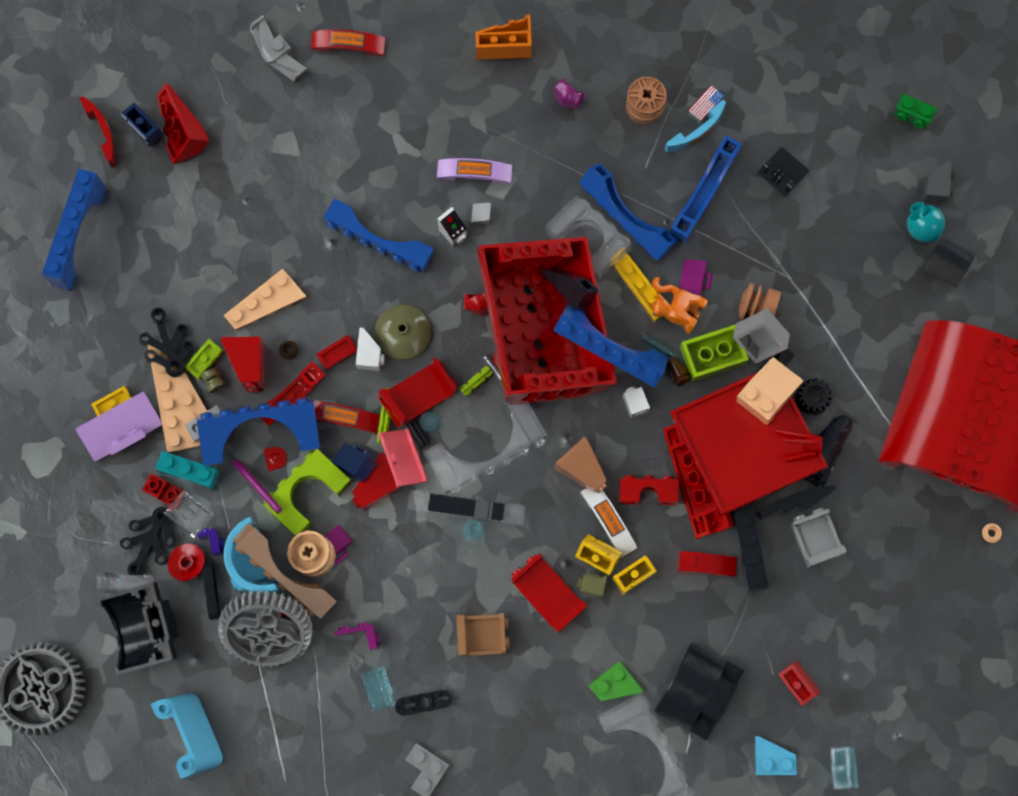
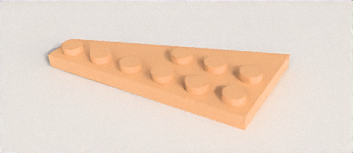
[148,340,207,454]

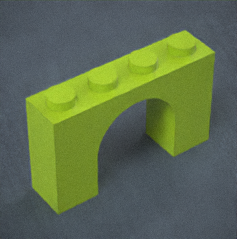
[263,449,352,536]

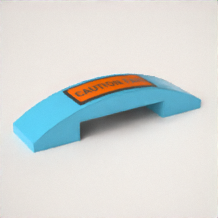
[665,100,726,152]

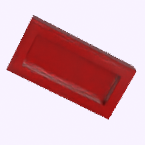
[316,334,357,371]

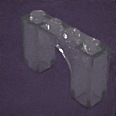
[545,195,631,281]

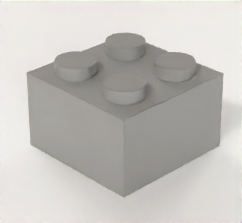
[733,308,790,364]

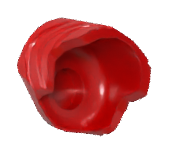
[464,293,488,316]

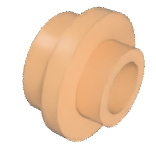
[982,523,1002,543]

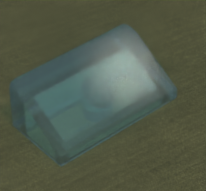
[361,667,395,712]
[830,747,858,789]

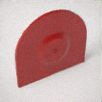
[263,447,287,472]

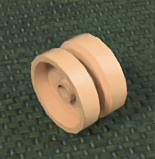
[287,531,336,577]

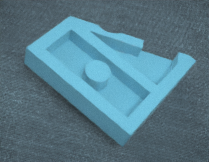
[755,736,797,775]

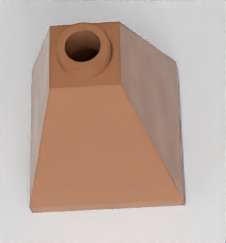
[553,437,607,493]

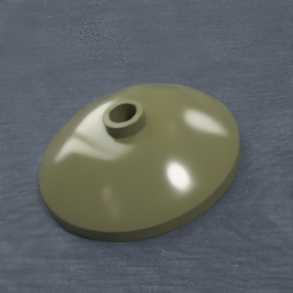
[374,304,432,360]

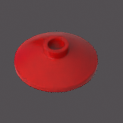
[167,544,205,581]

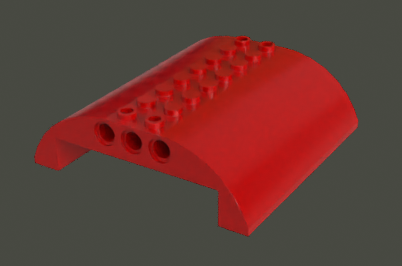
[878,320,1018,513]

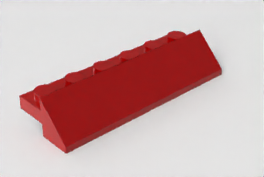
[663,424,734,539]

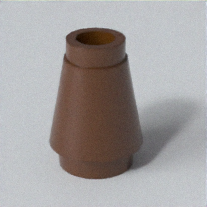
[667,357,690,387]

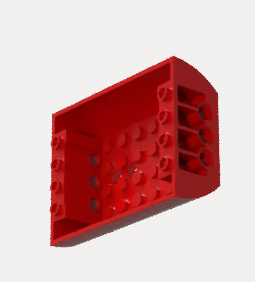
[477,237,617,405]

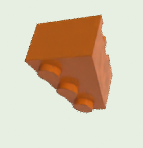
[475,14,532,60]

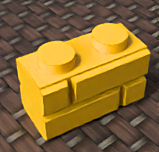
[575,534,623,575]
[612,555,657,595]

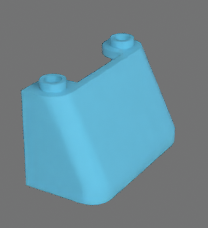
[151,693,223,780]

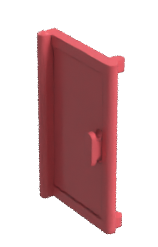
[378,427,428,488]

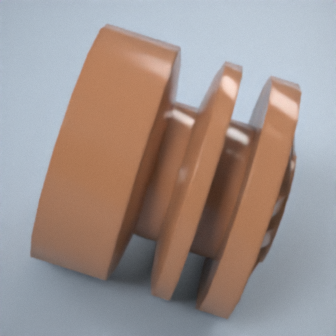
[626,77,667,125]
[738,282,781,321]

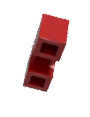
[619,475,679,505]

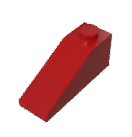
[677,551,737,577]

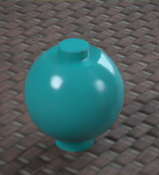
[907,202,945,243]

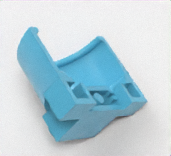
[224,517,283,595]

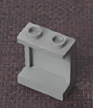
[790,508,847,568]

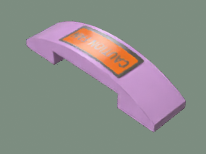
[437,158,512,184]

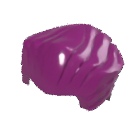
[553,78,585,109]

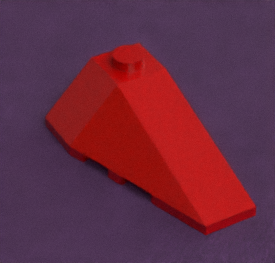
[157,83,209,164]

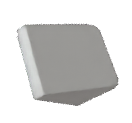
[471,203,492,224]

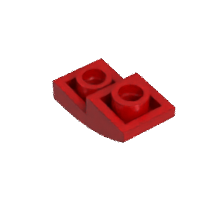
[142,473,188,510]

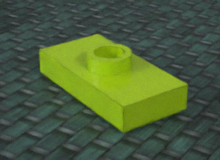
[185,339,224,381]

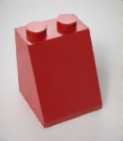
[221,336,265,393]

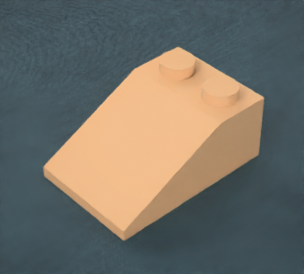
[736,357,804,425]

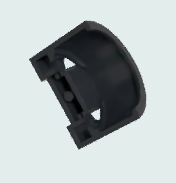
[97,582,178,675]
[654,643,745,741]

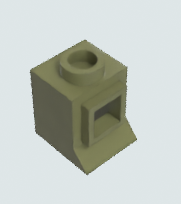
[577,573,608,598]

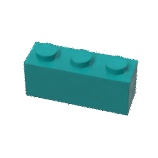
[155,451,220,491]

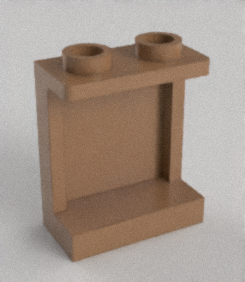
[456,613,510,657]

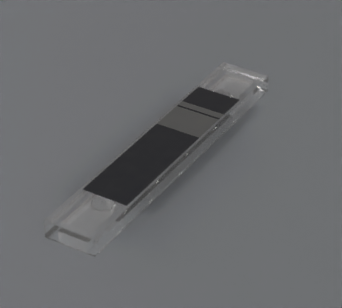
[407,490,525,526]

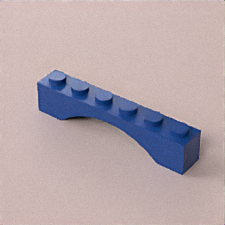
[670,135,742,244]
[579,163,678,261]
[323,198,435,273]

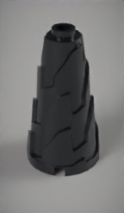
[803,415,852,487]

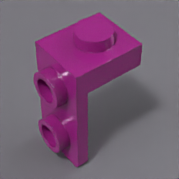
[334,622,381,651]

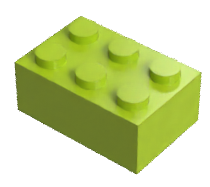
[680,324,749,383]

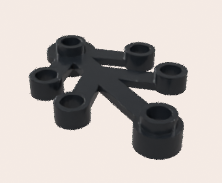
[139,308,194,378]
[120,507,176,578]

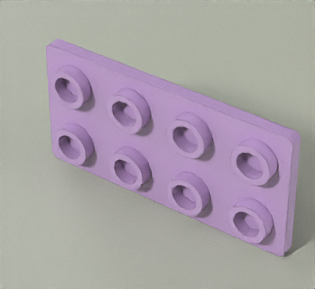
[76,392,162,461]

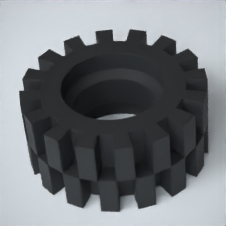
[796,378,833,415]

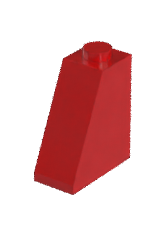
[352,452,403,512]

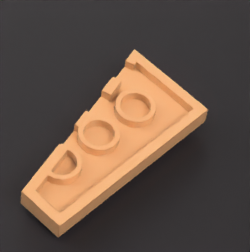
[224,269,307,331]

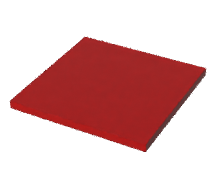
[670,372,828,516]

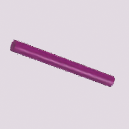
[233,459,283,514]

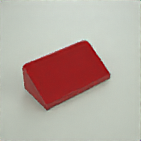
[778,660,820,706]

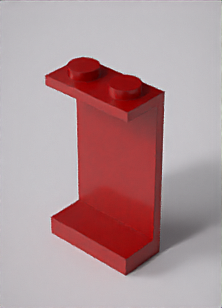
[377,357,457,428]
[511,553,587,634]

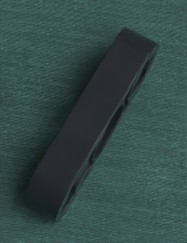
[202,563,220,620]
[395,690,452,716]

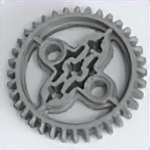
[218,590,313,669]
[0,642,85,736]

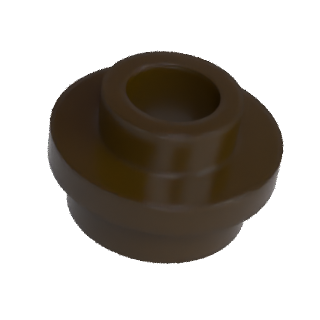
[279,341,298,360]

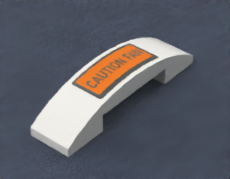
[580,488,637,558]

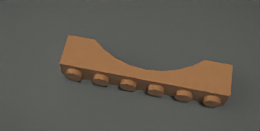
[233,523,337,619]

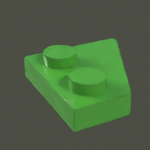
[589,661,643,702]

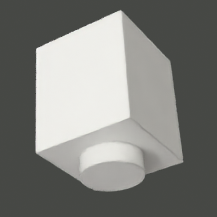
[623,386,650,418]

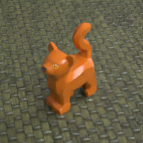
[650,277,708,334]

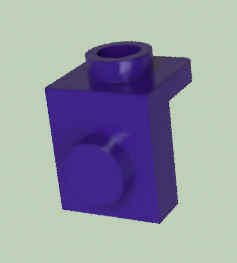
[197,528,225,556]

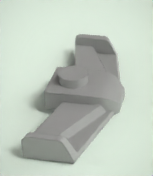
[250,15,308,82]

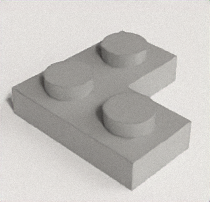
[405,743,449,796]

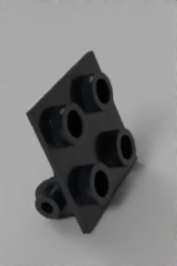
[757,147,810,197]

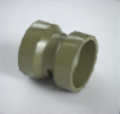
[201,368,227,394]

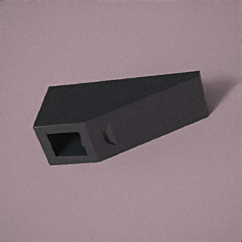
[541,268,599,309]

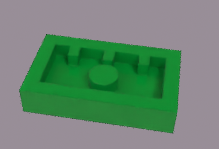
[893,93,937,130]

